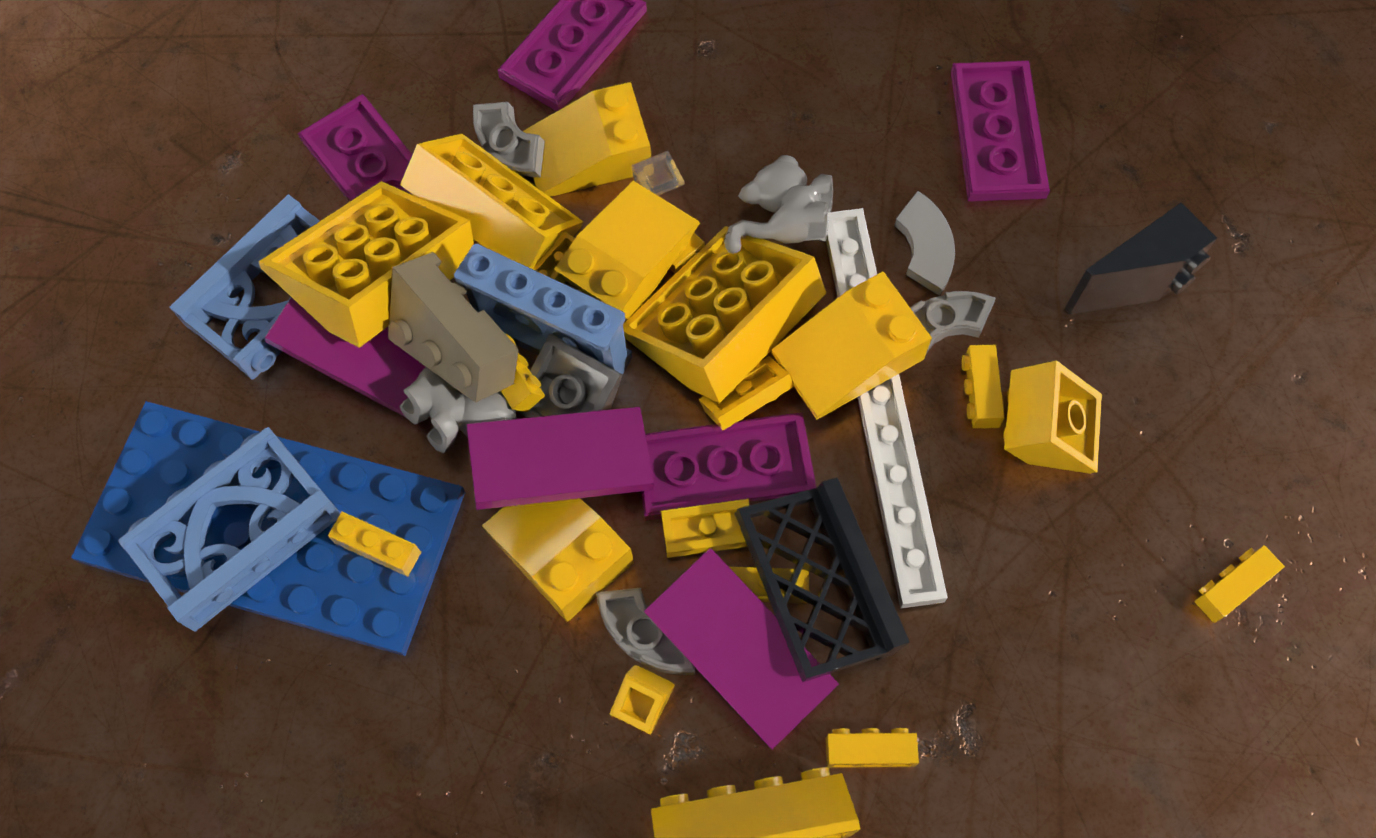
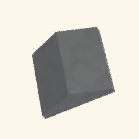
[515,334,622,418]

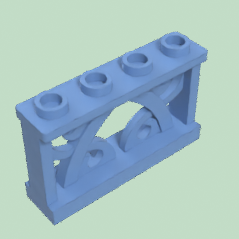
[169,194,320,379]
[454,244,633,375]
[118,427,340,632]

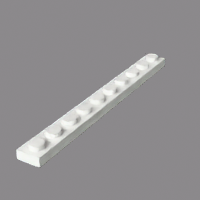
[826,208,948,609]

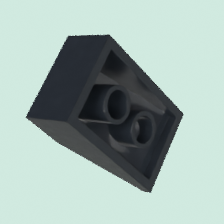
[1064,203,1217,314]

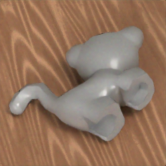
[724,155,833,254]
[400,367,516,453]

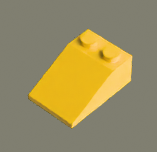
[523,82,652,197]
[554,180,700,321]
[771,271,932,420]
[482,498,634,622]

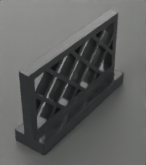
[735,477,910,683]

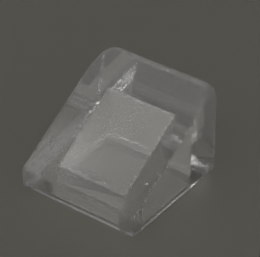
[632,151,684,195]

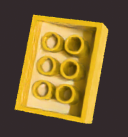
[258,181,474,348]
[623,226,826,403]

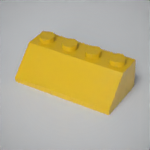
[400,134,584,269]
[651,767,860,838]

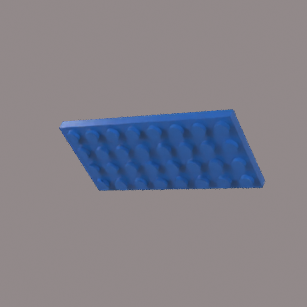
[71,401,465,656]

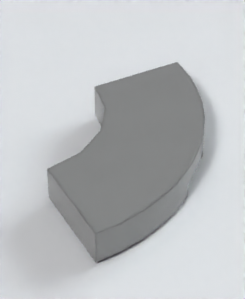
[473,102,545,177]
[894,191,955,296]
[910,291,996,354]
[596,588,695,675]

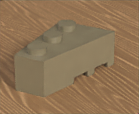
[388,252,519,403]

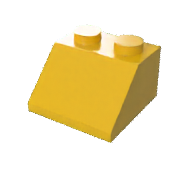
[1003,360,1102,474]

